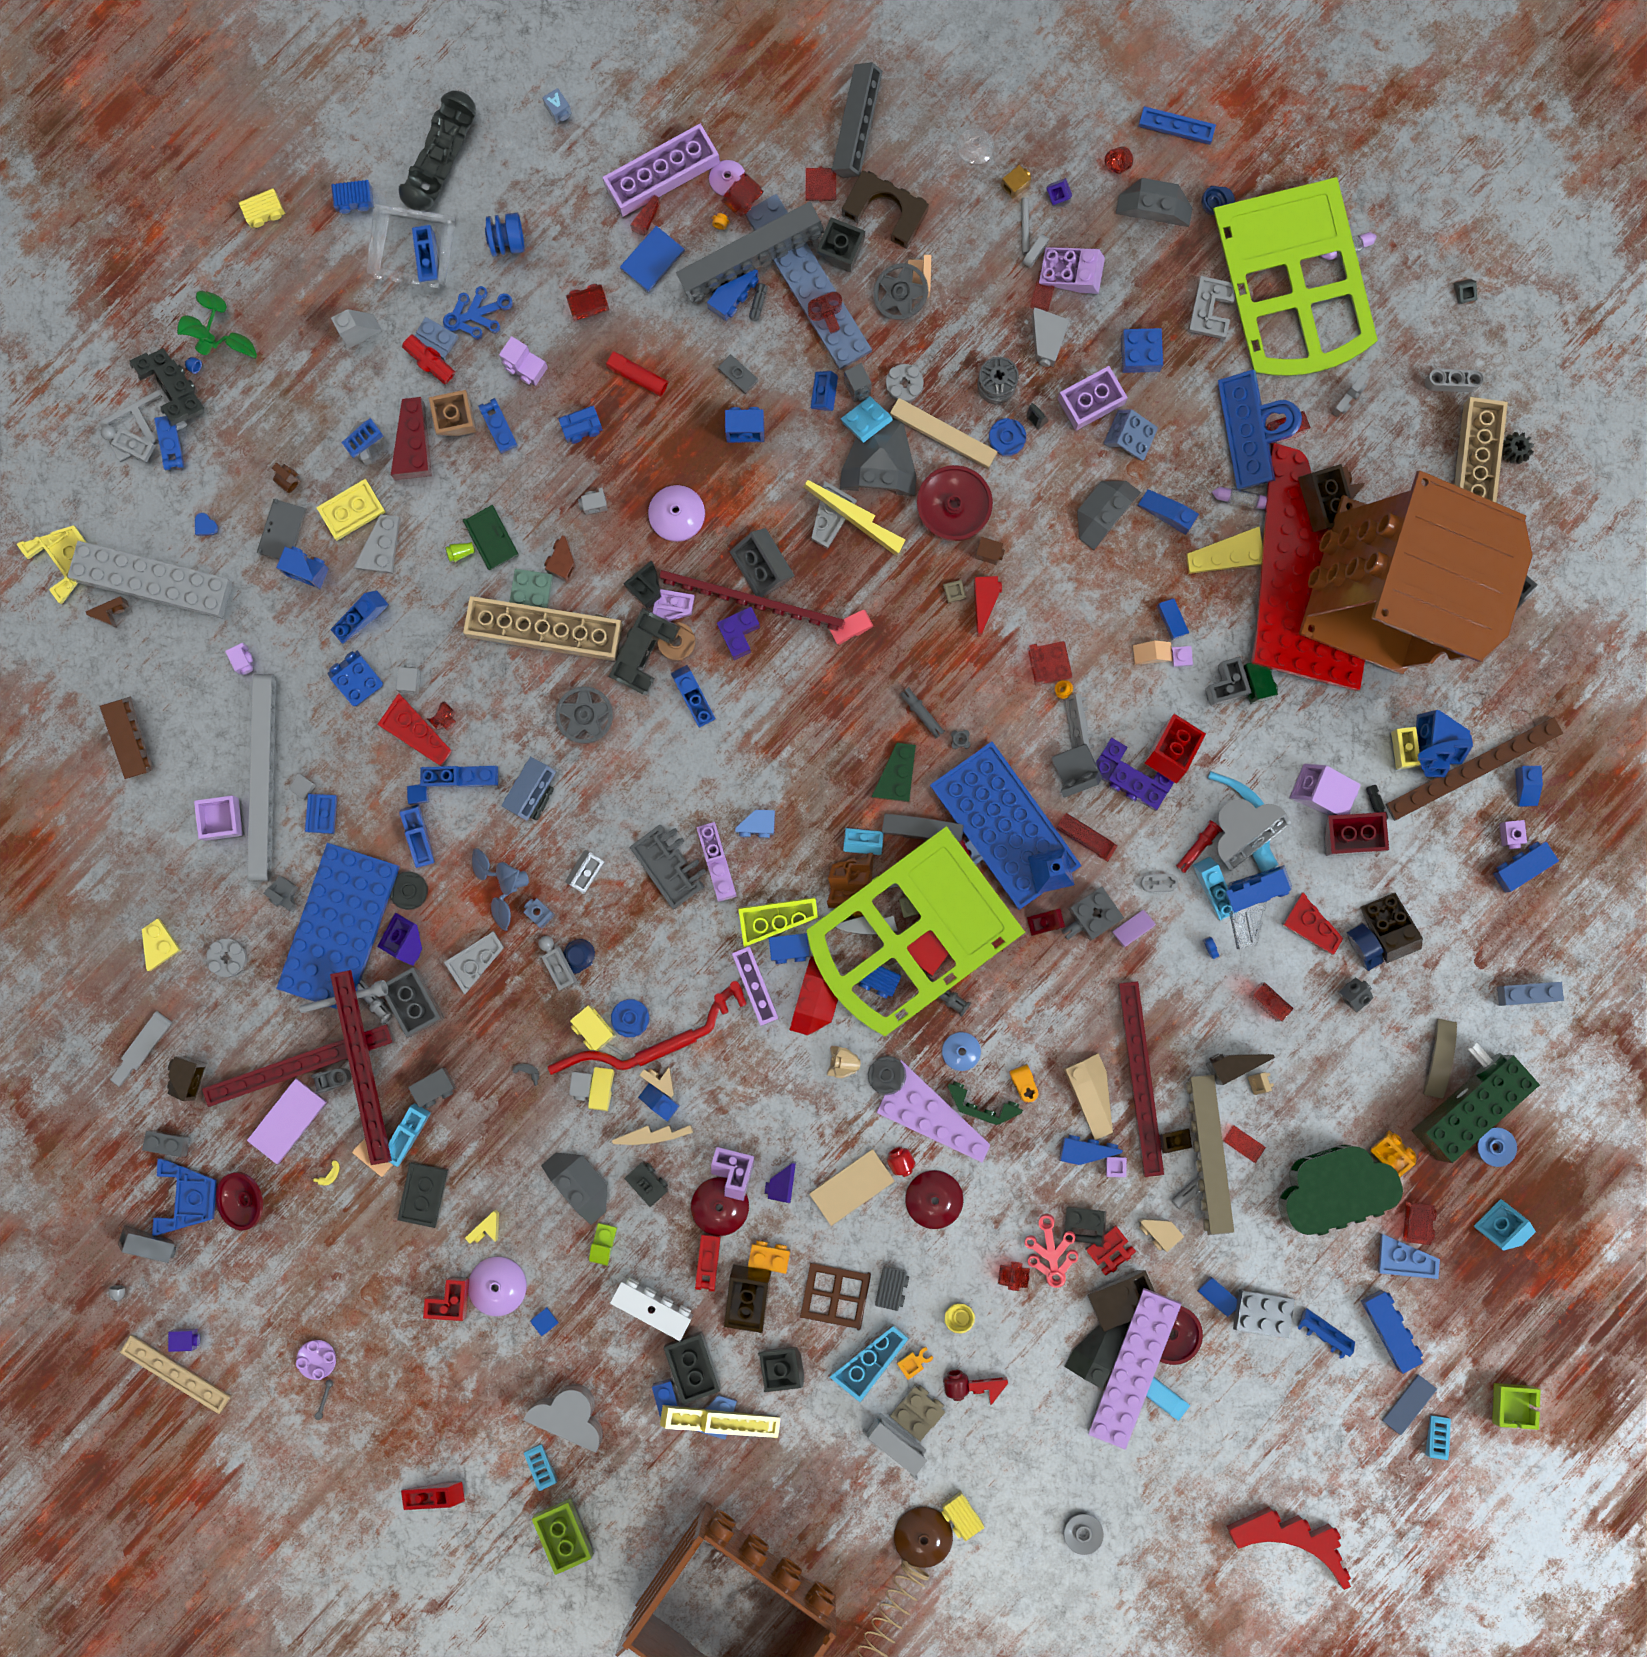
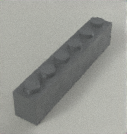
[832,62,883,178]

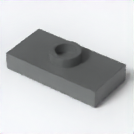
[718,354,758,394]

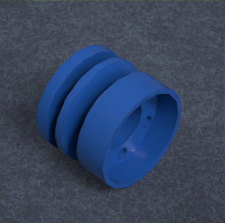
[485,212,525,257]

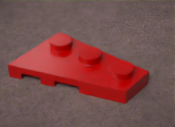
[1283,892,1344,955]

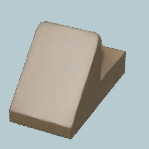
[639,1067,675,1098]

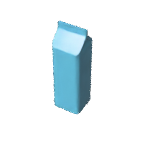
[1146,1377,1190,1421]

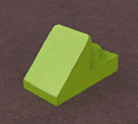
[589,1223,618,1266]

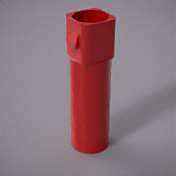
[606,351,669,397]

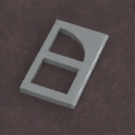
[99,389,187,461]

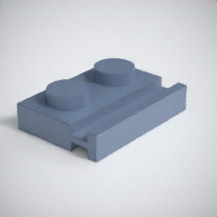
[415,317,459,360]

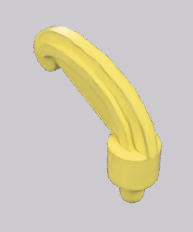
[313,1161,340,1186]

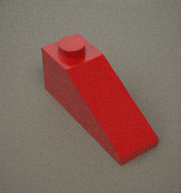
[974,576,1002,637]
[401,1481,465,1510]

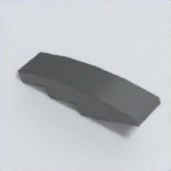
[882,814,964,841]

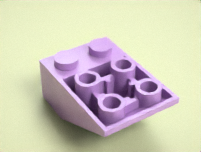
[1039,247,1105,294]

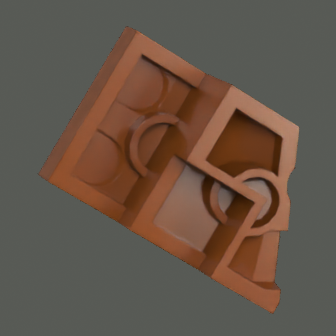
[827,853,874,908]

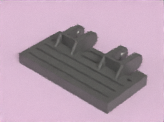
[629,825,707,910]

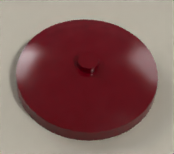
[917,465,993,541]

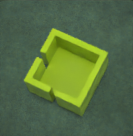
[1492,1383,1541,1430]

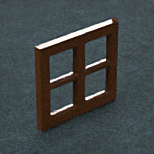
[800,1263,871,1331]

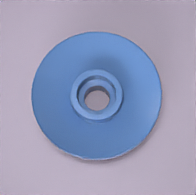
[942,1032,981,1071]
[1477,1128,1517,1167]

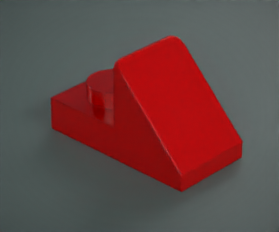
[968,1377,1008,1405]

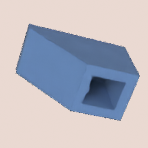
[735,810,775,838]

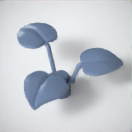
[472,848,529,931]

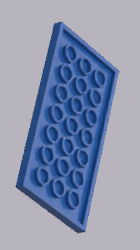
[930,742,1082,910]
[276,843,400,1009]

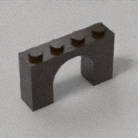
[841,170,929,249]

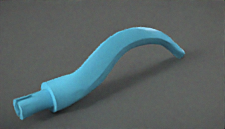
[1208,771,1279,872]

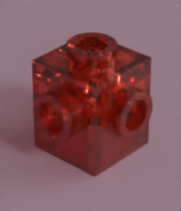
[998,1262,1030,1291]

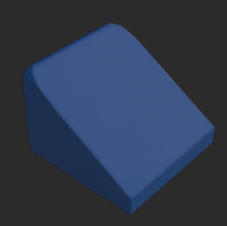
[407,784,429,805]
[530,1308,559,1336]

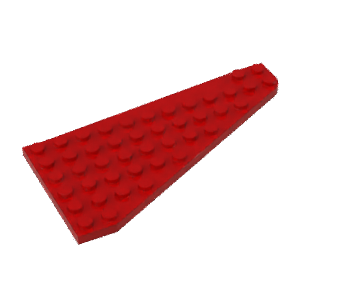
[1251,443,1365,691]

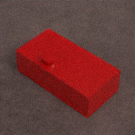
[907,930,949,976]

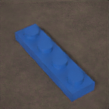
[1138,106,1216,145]

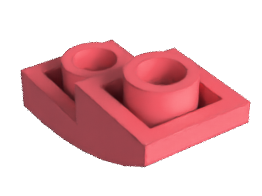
[829,610,873,645]

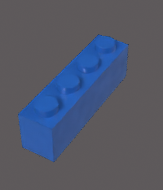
[1360,1290,1423,1374]

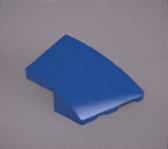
[1417,739,1473,777]

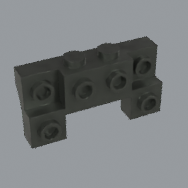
[129,348,205,426]
[608,608,681,695]

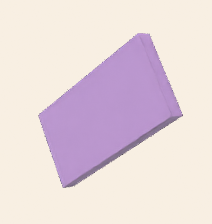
[247,1078,327,1164]

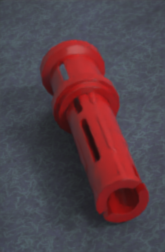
[1176,820,1223,873]

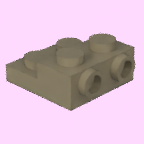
[890,1384,945,1442]

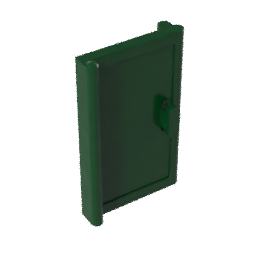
[462,505,518,571]

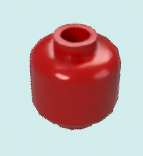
[887,1147,916,1177]

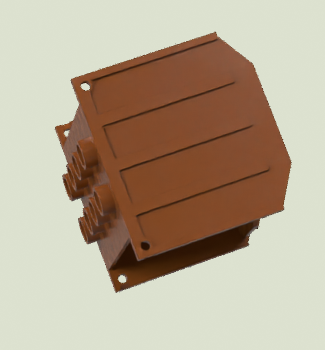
[1299,470,1533,675]
[615,1502,836,1657]

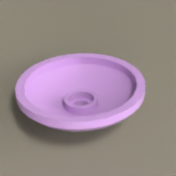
[648,485,705,542]
[468,1256,527,1316]

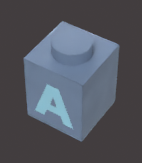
[542,88,572,123]

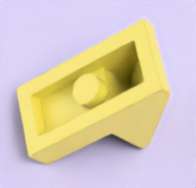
[465,1210,499,1244]

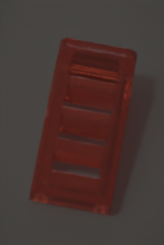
[630,195,660,236]

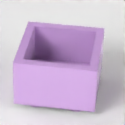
[194,795,243,841]

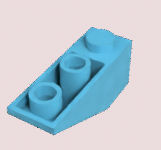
[1193,857,1236,920]

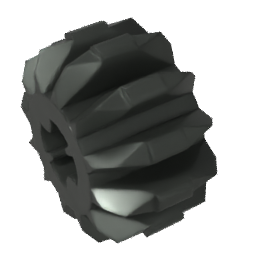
[1502,432,1534,464]

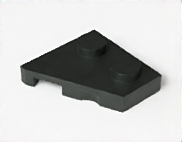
[623,561,662,609]

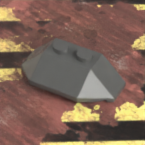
[1116,178,1192,227]
[1077,481,1141,550]
[541,1153,608,1225]

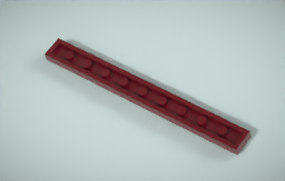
[659,570,845,631]
[330,970,392,1165]
[1118,981,1164,1177]
[202,1024,394,1107]

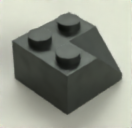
[816,217,865,272]

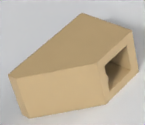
[1138,1218,1184,1252]

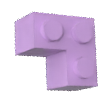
[499,336,548,386]
[711,1147,754,1201]

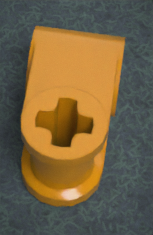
[1009,1064,1038,1103]

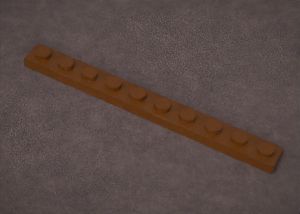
[1385,717,1563,821]

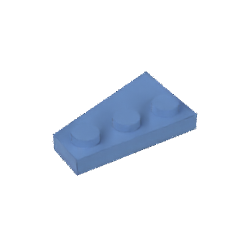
[1378,1234,1440,1279]

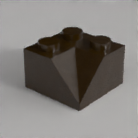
[167,1056,207,1101]

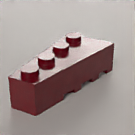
[390,397,432,481]

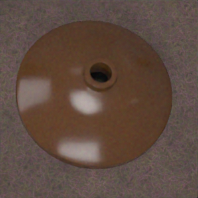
[894,1506,953,1568]

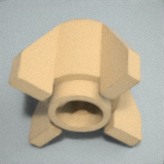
[827,1046,861,1078]

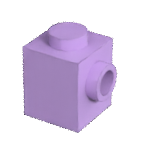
[1499,820,1527,849]

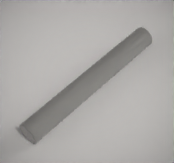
[1021,198,1030,254]

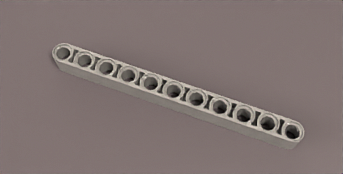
[247,674,276,881]

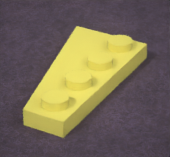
[1186,526,1263,574]

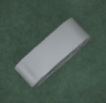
[1424,369,1484,392]

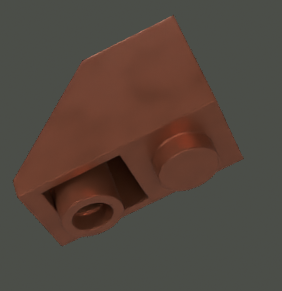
[544,535,576,583]

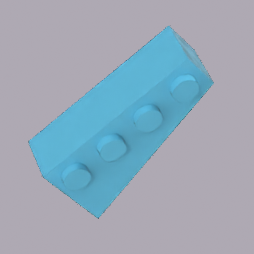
[829,1325,910,1402]

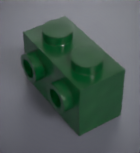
[1243,662,1278,705]

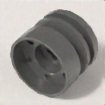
[977,357,1019,405]

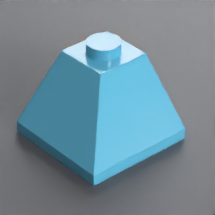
[1474,1199,1536,1250]

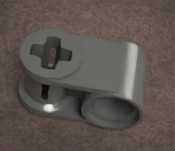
[311,1068,351,1094]

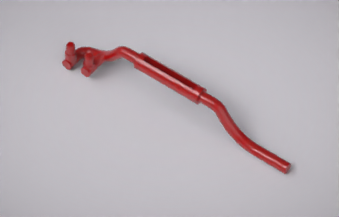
[547,981,746,1075]

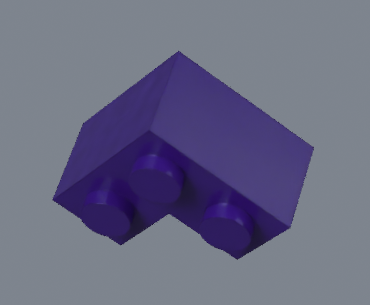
[717,607,760,661]

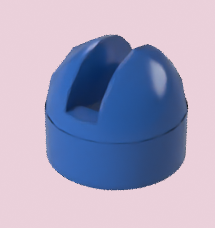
[185,357,202,374]

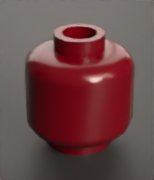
[943,1369,970,1401]

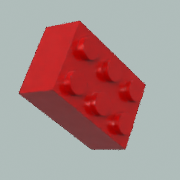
[1144,713,1206,784]

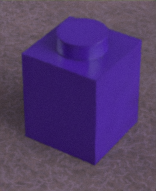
[168,1329,200,1352]

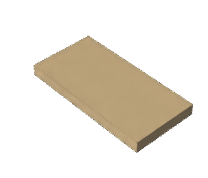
[809,1149,895,1226]

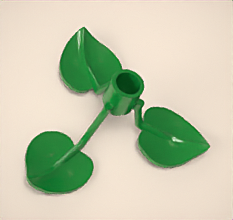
[177,290,257,359]

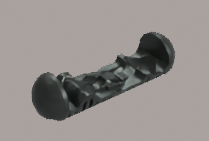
[399,90,476,211]

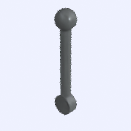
[314,1380,333,1420]

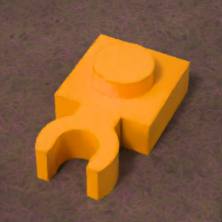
[897,1346,933,1380]

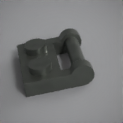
[1063,1207,1107,1247]

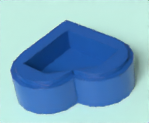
[195,513,218,536]
[1203,936,1220,959]

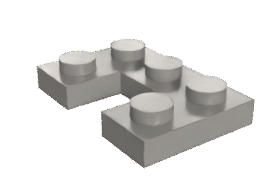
[1188,276,1235,340]

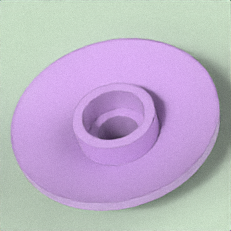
[709,160,746,197]

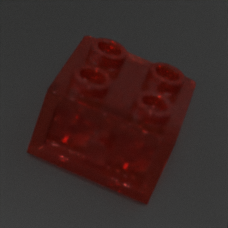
[1027,641,1072,686]

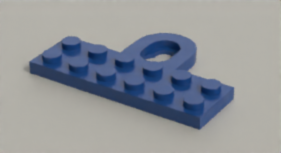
[1218,370,1302,490]

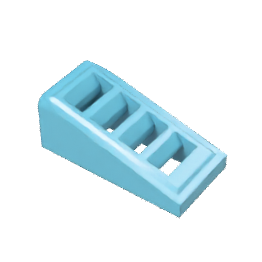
[1425,1415,1451,1460]
[524,1444,558,1491]

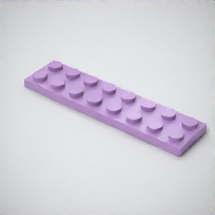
[1088,1288,1181,1450]

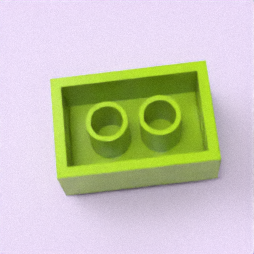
[532,1498,594,1575]

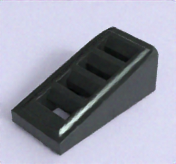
[1026,403,1048,430]

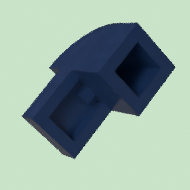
[1346,923,1384,971]

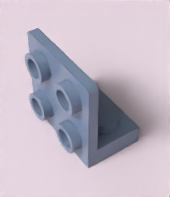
[1104,409,1158,461]

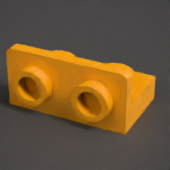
[1370,1130,1417,1177]
[748,1240,790,1274]

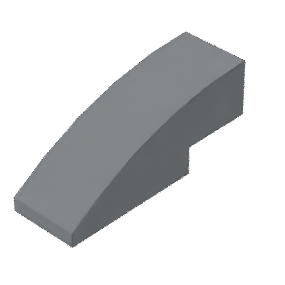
[836,916,898,935]

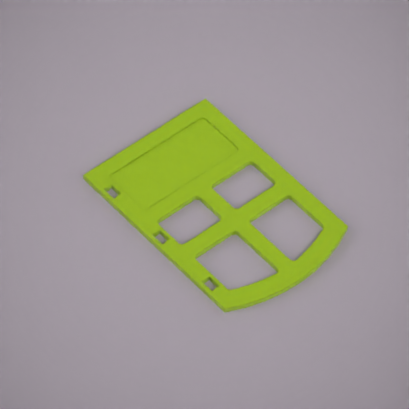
[1213,177,1378,376]
[806,826,1025,1036]

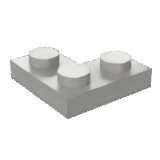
[1332,373,1369,417]

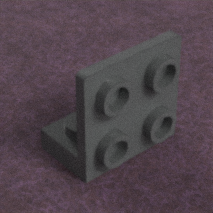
[1052,744,1102,798]

